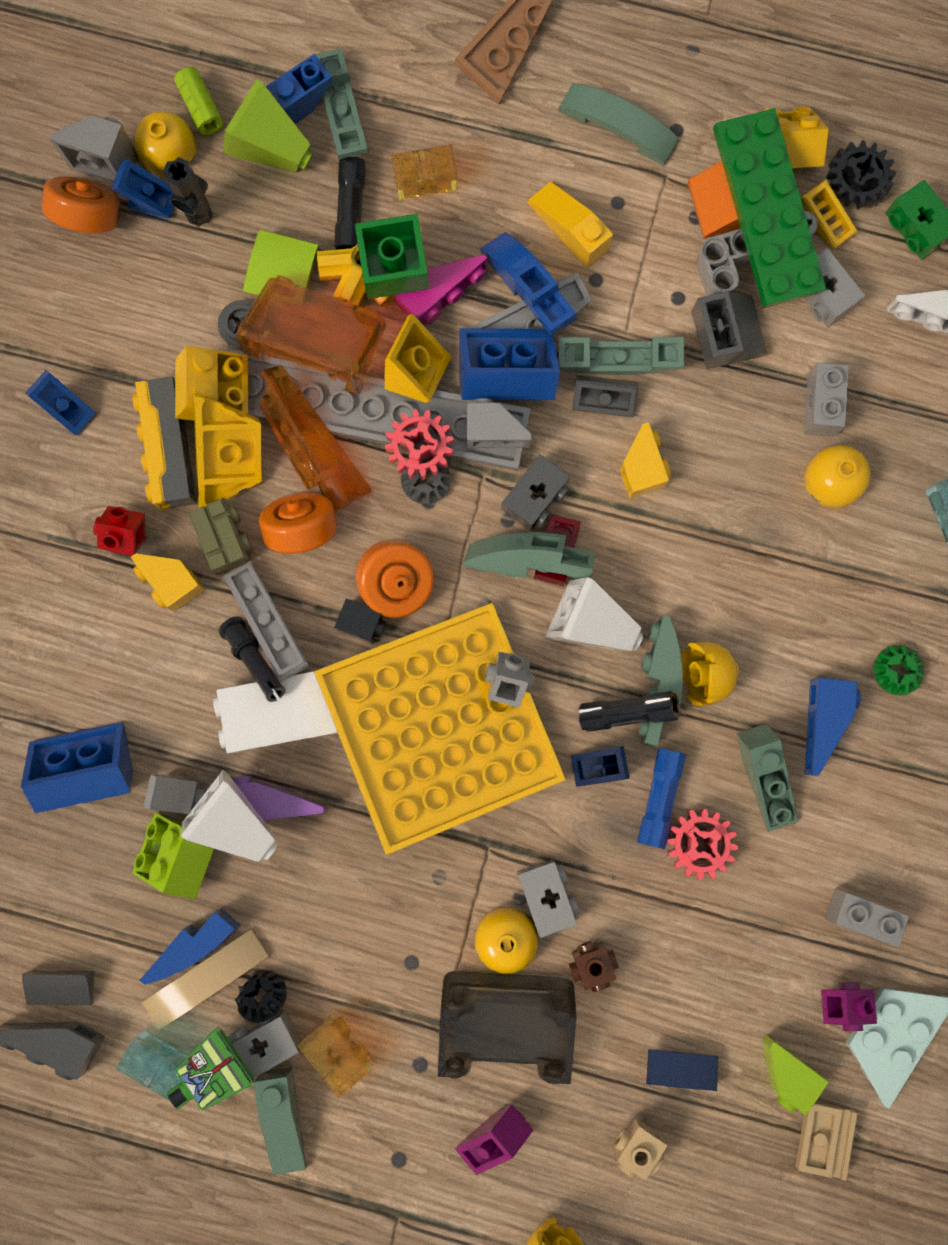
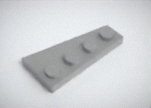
[470,272,592,329]

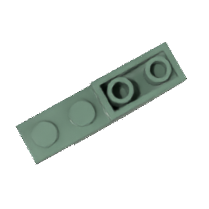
[463,532,595,579]
[638,615,683,747]

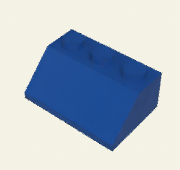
[459,328,560,400]
[21,722,133,813]

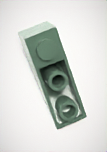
[736,723,798,832]

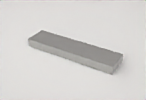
[223,561,309,682]

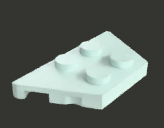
[846,987,948,1109]

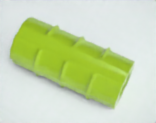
[174,67,224,135]

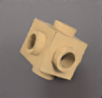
[613,1117,667,1181]

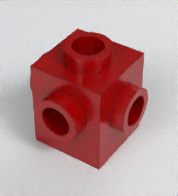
[93,506,146,556]

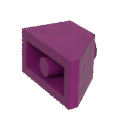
[455,1104,534,1175]

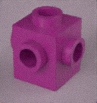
[821,982,877,1031]

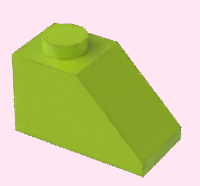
[763,1035,829,1116]

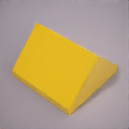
[384,313,452,403]

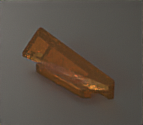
[260,365,371,512]

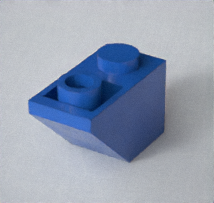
[265,54,333,124]

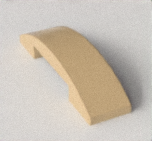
[142,928,270,1030]

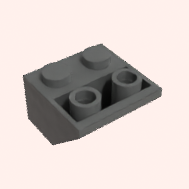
[691,291,767,369]

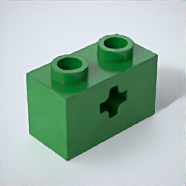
[885,179,948,260]

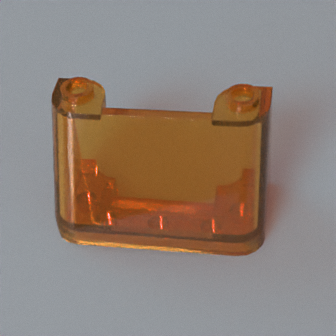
[235,275,386,394]

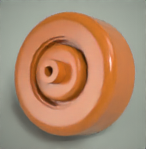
[41,176,120,234]
[259,493,338,554]
[355,539,434,618]

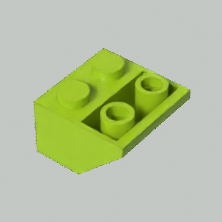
[132,812,214,900]

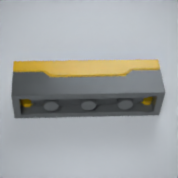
[132,376,197,510]

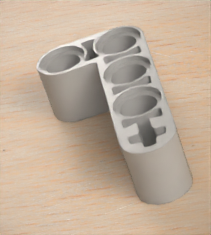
[696,211,817,296]

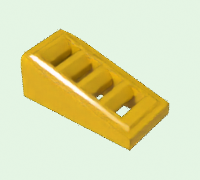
[800,180,858,250]

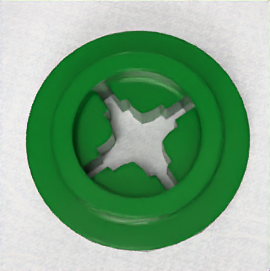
[873,645,926,696]

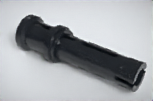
[218,616,286,702]

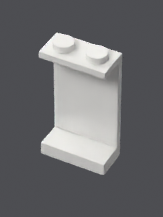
[213,672,338,754]

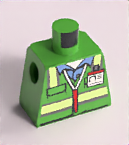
[167,1026,255,1110]

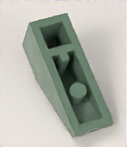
[254,1067,307,1175]

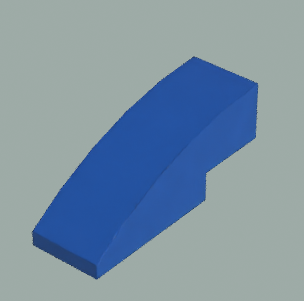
[139,908,240,985]

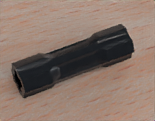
[334,156,366,250]
[578,691,680,732]

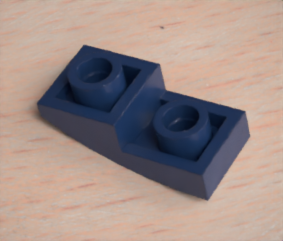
[646,1049,719,1091]

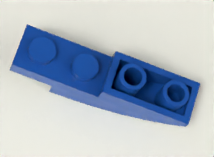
[480,232,577,336]

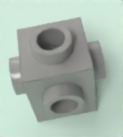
[485,652,534,707]

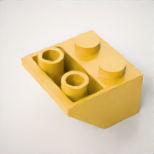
[763,106,829,168]
[175,345,248,421]

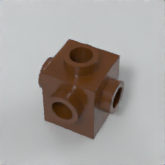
[569,940,619,992]

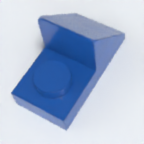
[112,159,174,219]
[25,370,96,436]

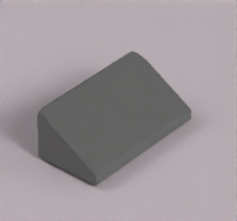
[572,375,638,417]
[22,971,94,1005]

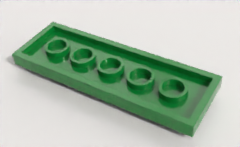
[713,108,826,308]

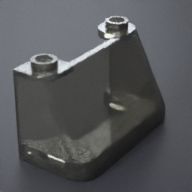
[438,970,577,1084]

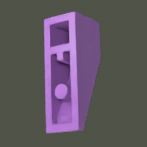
[232,776,328,820]

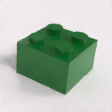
[355,213,430,299]

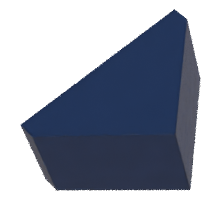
[570,746,630,787]

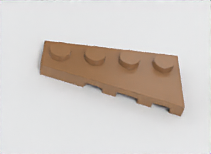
[454,0,553,104]

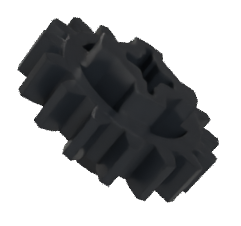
[826,140,896,210]

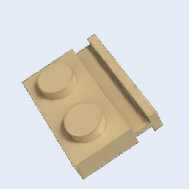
[795,1102,857,1181]

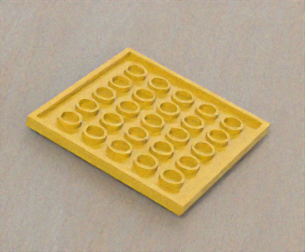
[314,603,566,855]

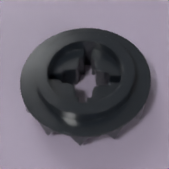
[235,970,287,1023]

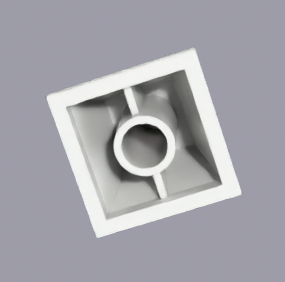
[545,577,643,651]
[181,770,278,862]

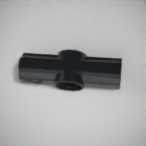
[163,157,213,227]

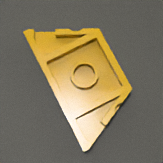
[193,393,262,508]

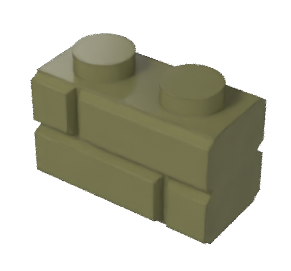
[188,499,253,575]

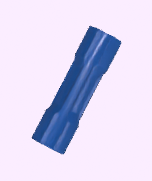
[637,748,686,849]

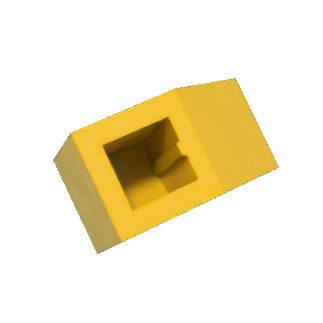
[620,422,671,499]
[131,553,205,612]

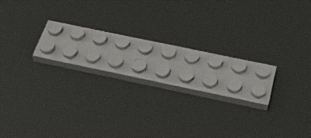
[226,348,531,471]

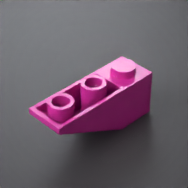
[394,255,487,325]

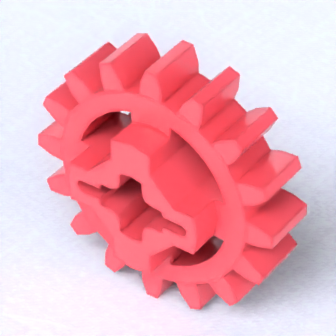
[385,409,454,480]
[667,808,738,880]

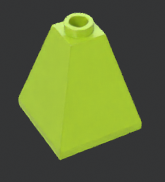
[223,79,313,173]

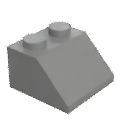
[50,115,138,183]

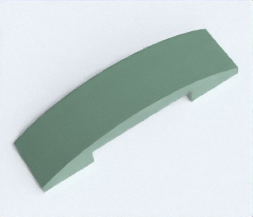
[315,48,368,159]
[558,83,678,166]
[559,337,684,375]

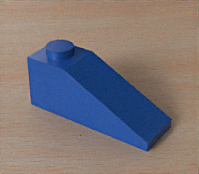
[804,678,861,776]

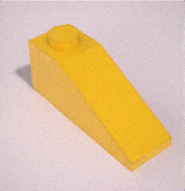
[527,181,613,268]

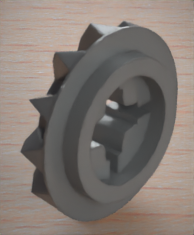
[218,300,268,349]
[401,457,450,504]

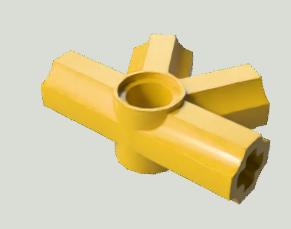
[317,244,395,310]

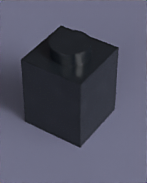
[334,598,387,645]

